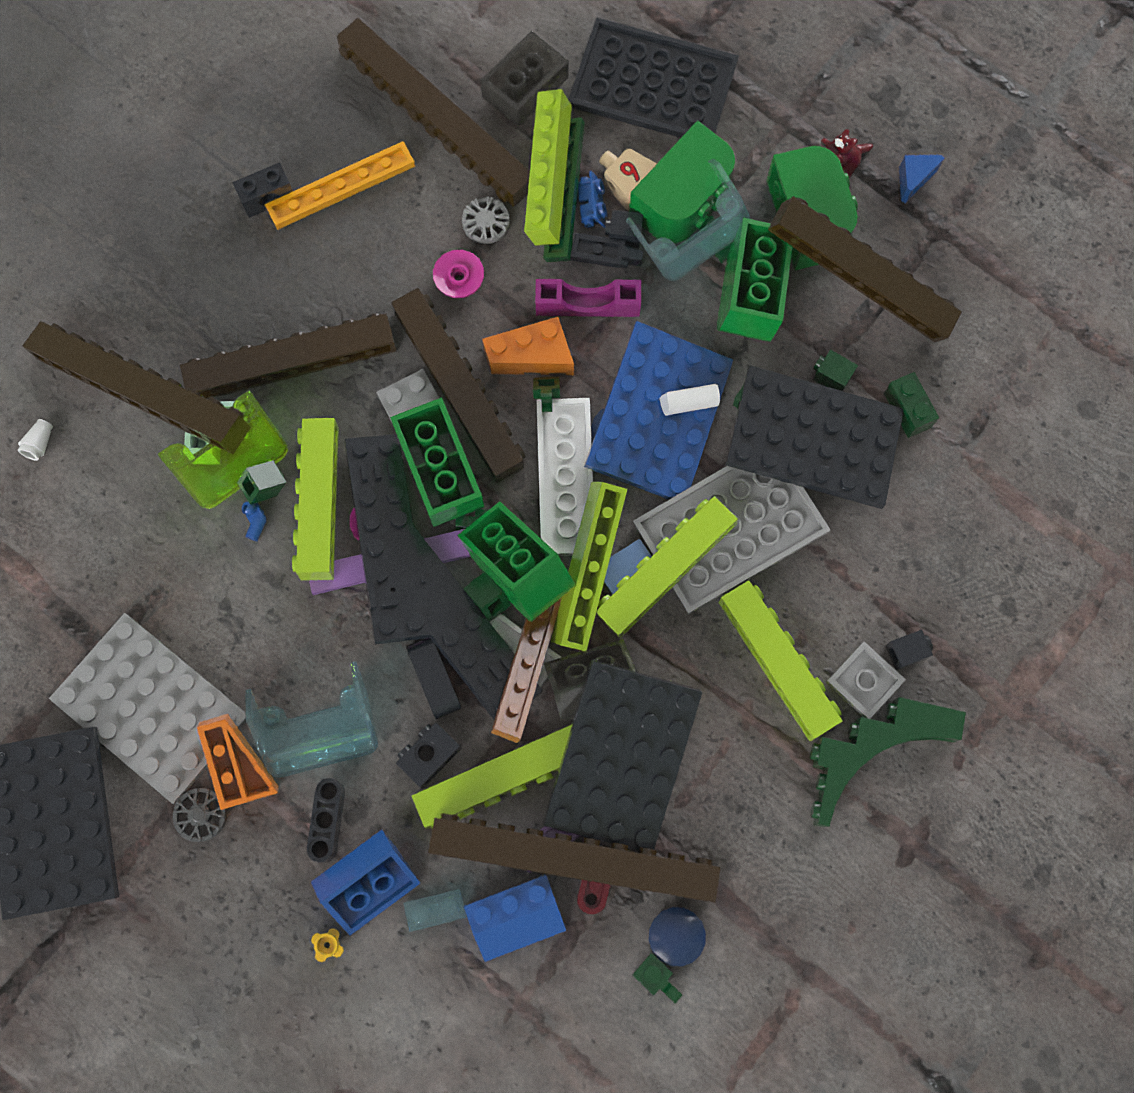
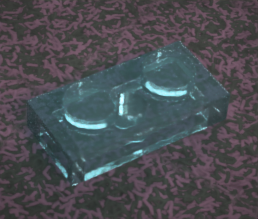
[403,889,467,932]

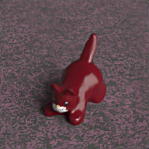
[821,129,873,178]

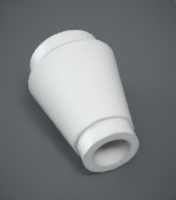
[18,419,53,461]

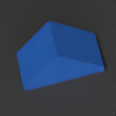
[899,155,945,203]

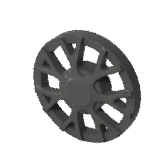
[173,788,227,842]

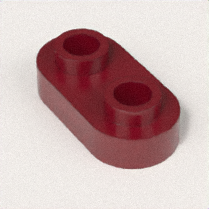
[577,880,610,914]

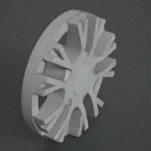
[462,196,510,244]

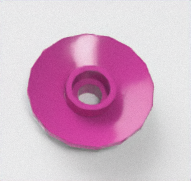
[433,250,484,298]

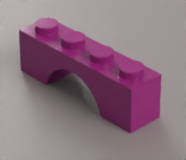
[535,279,641,317]

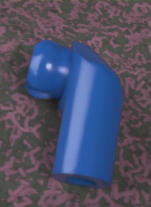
[241,501,266,542]

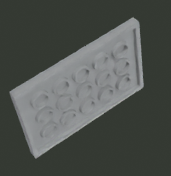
[633,466,830,615]
[49,613,250,804]

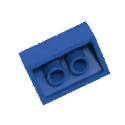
[311,830,420,936]
[464,875,566,962]

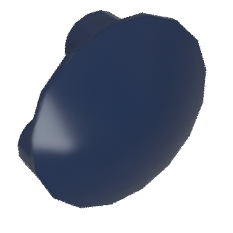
[649,907,706,967]

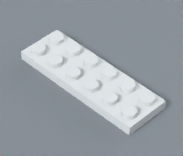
[537,398,593,556]

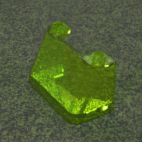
[158,390,288,509]

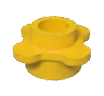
[311,928,343,962]

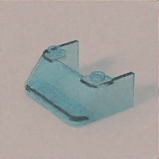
[626,158,751,281]
[245,661,378,777]

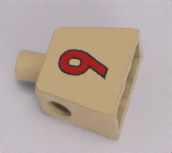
[599,149,657,212]

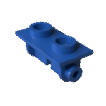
[578,171,607,228]

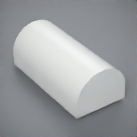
[660,384,720,416]

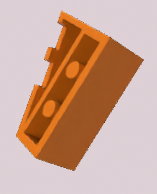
[482,317,574,375]
[197,714,279,810]

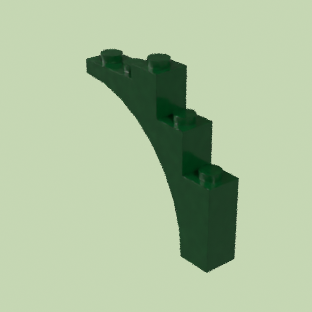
[810,697,966,828]

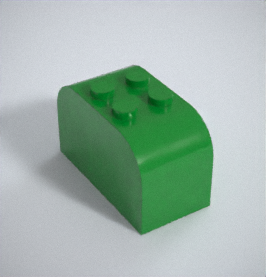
[629,120,735,243]
[766,146,858,271]
[717,217,792,342]
[390,397,484,527]
[457,501,575,622]

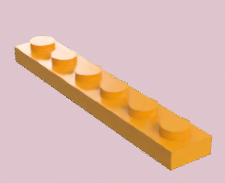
[265,141,415,230]

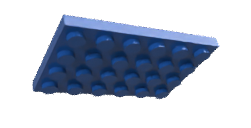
[584,321,733,500]

